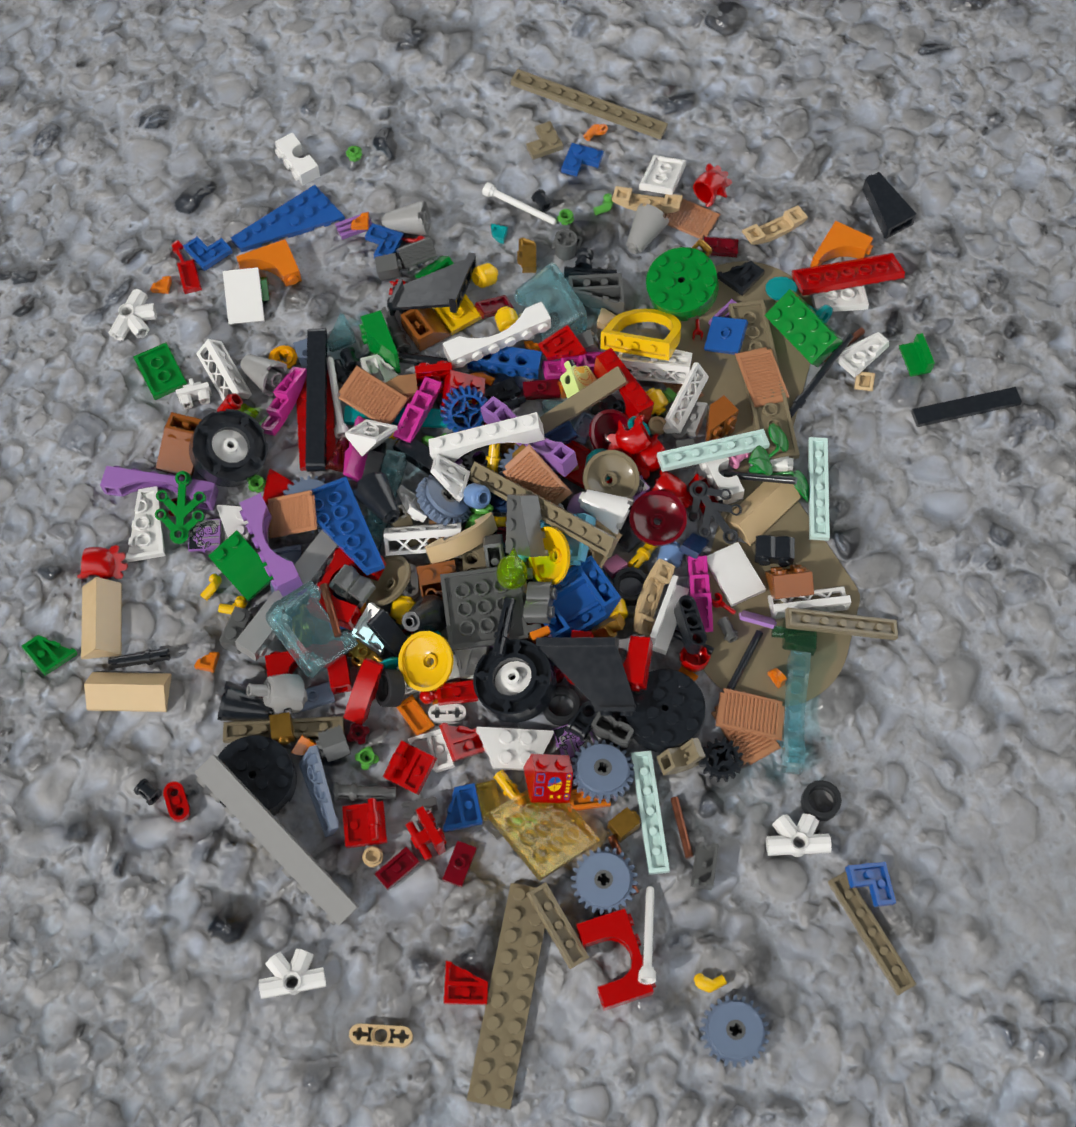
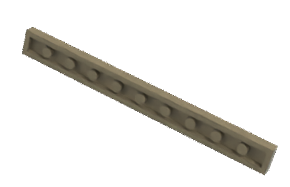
[511,69,668,140]
[468,461,619,558]

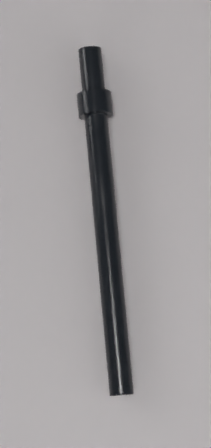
[789,333,854,418]

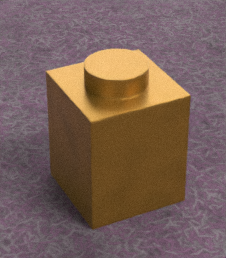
[269,712,295,746]
[607,807,641,843]

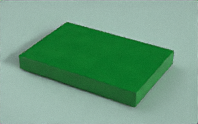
[133,342,188,400]

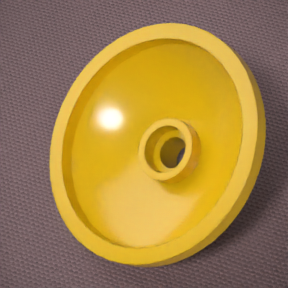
[529,527,571,585]
[398,631,454,691]

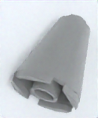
[382,201,431,236]
[626,203,669,254]
[240,354,290,397]

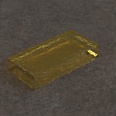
[475,779,504,821]

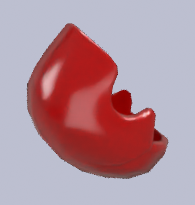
[679,647,711,672]

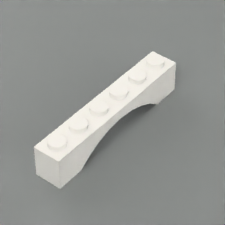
[443,301,551,369]
[428,412,545,462]

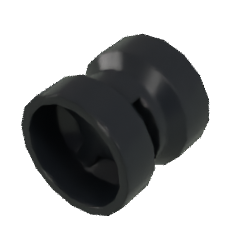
[575,248,594,268]

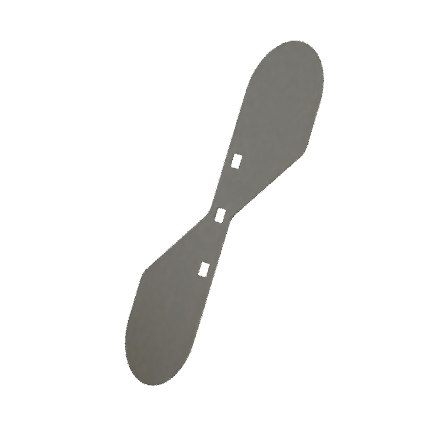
[668,261,860,707]

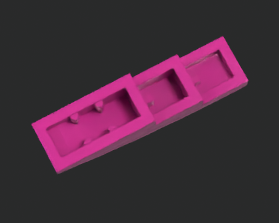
[542,352,603,380]
[261,366,307,436]
[393,377,443,443]
[343,416,369,482]
[687,556,713,632]

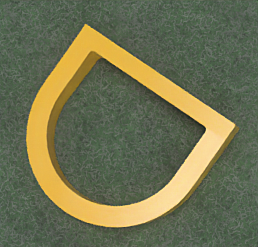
[600,309,681,361]

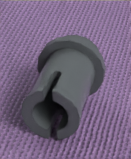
[717,617,739,643]

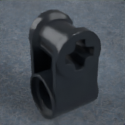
[565,701,598,742]

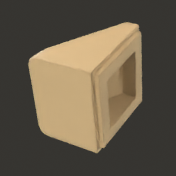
[597,308,616,330]
[854,372,875,391]

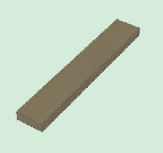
[540,366,628,434]
[785,607,898,640]
[223,716,345,743]
[827,871,917,996]

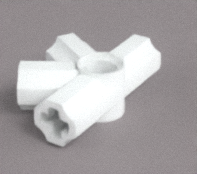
[108,289,157,341]
[766,813,831,857]
[259,948,326,999]

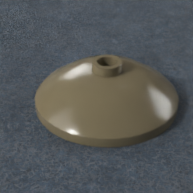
[583,450,639,499]
[364,555,411,606]

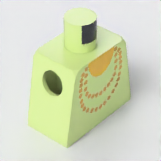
[560,359,597,399]

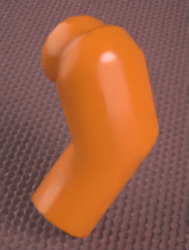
[583,124,608,141]
[470,372,495,386]

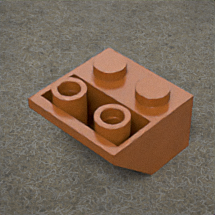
[400,308,451,352]
[705,395,739,442]
[765,564,814,599]

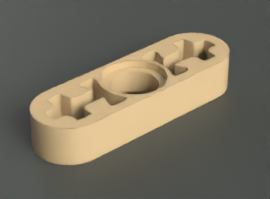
[349,1024,413,1048]

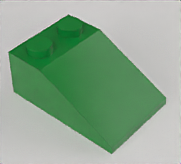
[359,310,401,374]
[208,530,274,601]

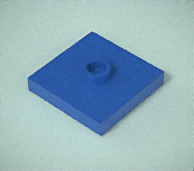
[704,316,748,355]

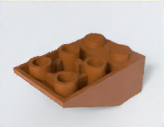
[156,412,202,477]
[416,559,457,599]

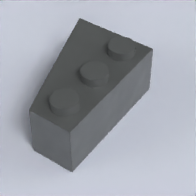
[568,273,624,314]
[505,494,549,557]

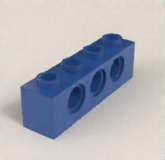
[467,347,542,379]

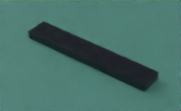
[911,387,1022,427]

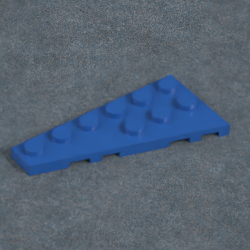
[231,185,345,252]
[312,476,385,575]

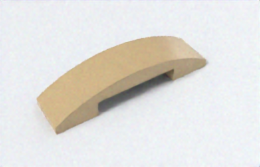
[612,186,683,214]
[742,205,808,245]
[425,512,497,564]
[633,559,675,637]

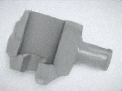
[246,674,307,714]

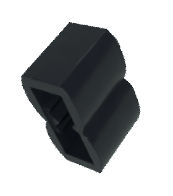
[754,535,795,567]

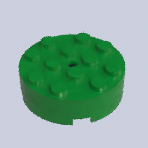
[646,247,719,321]

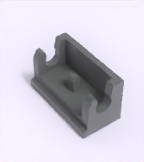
[691,842,719,890]

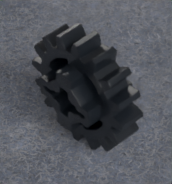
[699,738,744,782]

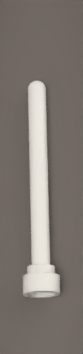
[482,182,557,225]
[326,356,349,439]
[638,886,656,984]

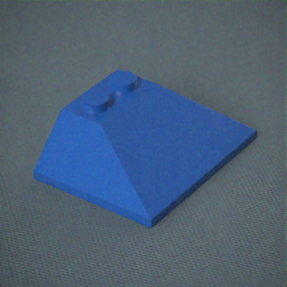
[525,555,621,638]

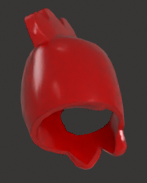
[693,163,732,207]
[607,415,652,458]
[631,433,666,480]
[652,470,693,508]
[77,545,128,580]

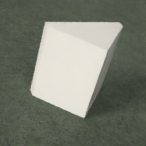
[345,419,397,456]

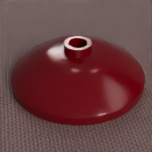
[589,409,630,450]
[629,490,687,546]

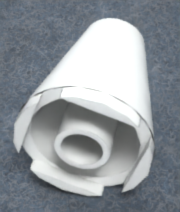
[578,489,634,535]

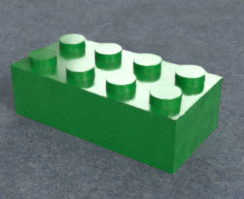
[764,289,843,367]

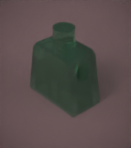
[771,619,817,656]

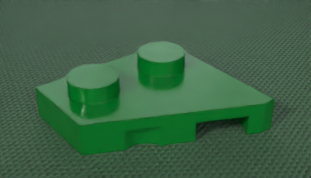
[21,635,78,676]

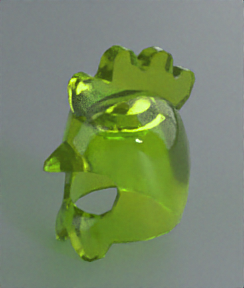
[496,549,528,590]

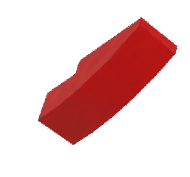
[344,658,384,725]

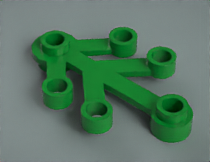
[155,471,206,544]

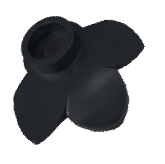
[590,394,626,415]

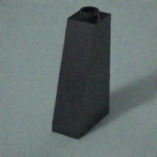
[862,172,917,239]

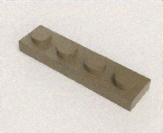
[526,882,589,969]

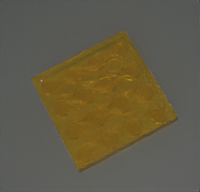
[487,789,600,881]

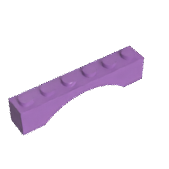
[480,396,578,477]
[100,466,219,511]
[239,493,304,597]

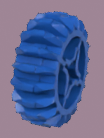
[440,385,487,433]

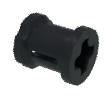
[531,189,553,212]
[340,347,361,371]
[133,778,162,805]

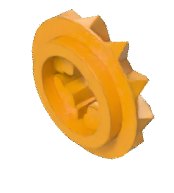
[269,345,298,369]

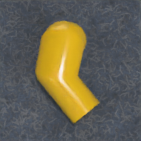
[200,573,222,601]
[218,596,247,614]
[694,973,727,993]

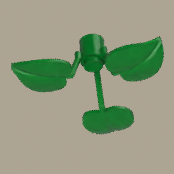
[748,423,809,502]

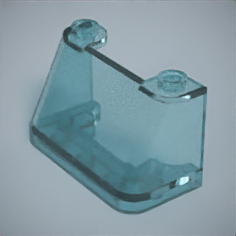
[514,262,587,341]
[265,580,358,679]

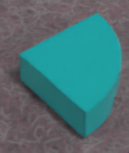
[491,223,508,244]

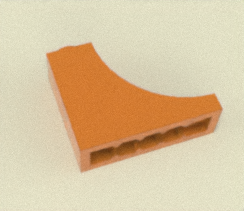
[810,221,873,267]
[236,239,302,287]

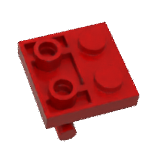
[415,361,452,393]
[382,740,437,795]
[342,798,388,849]
[405,806,447,861]

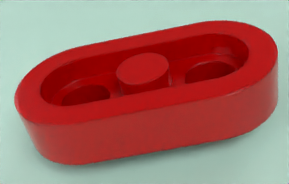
[163,781,191,822]

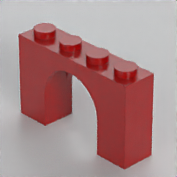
[593,348,654,425]
[307,547,386,631]
[564,630,653,691]
[265,640,352,694]
[576,908,656,1011]

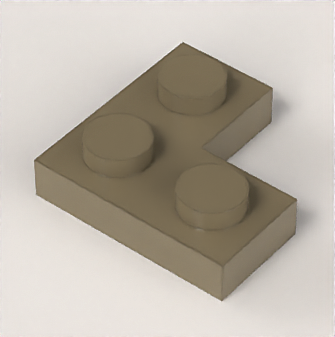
[526,121,564,160]

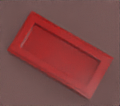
[177,259,202,294]

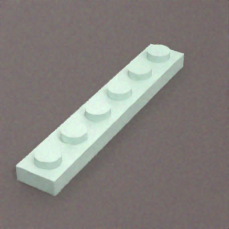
[656,429,770,472]
[808,437,830,541]
[631,751,670,875]

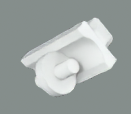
[176,378,212,409]

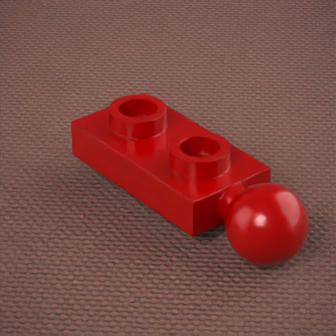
[419,680,478,706]

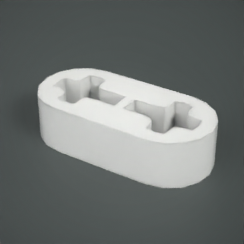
[402,563,419,600]
[428,704,467,724]

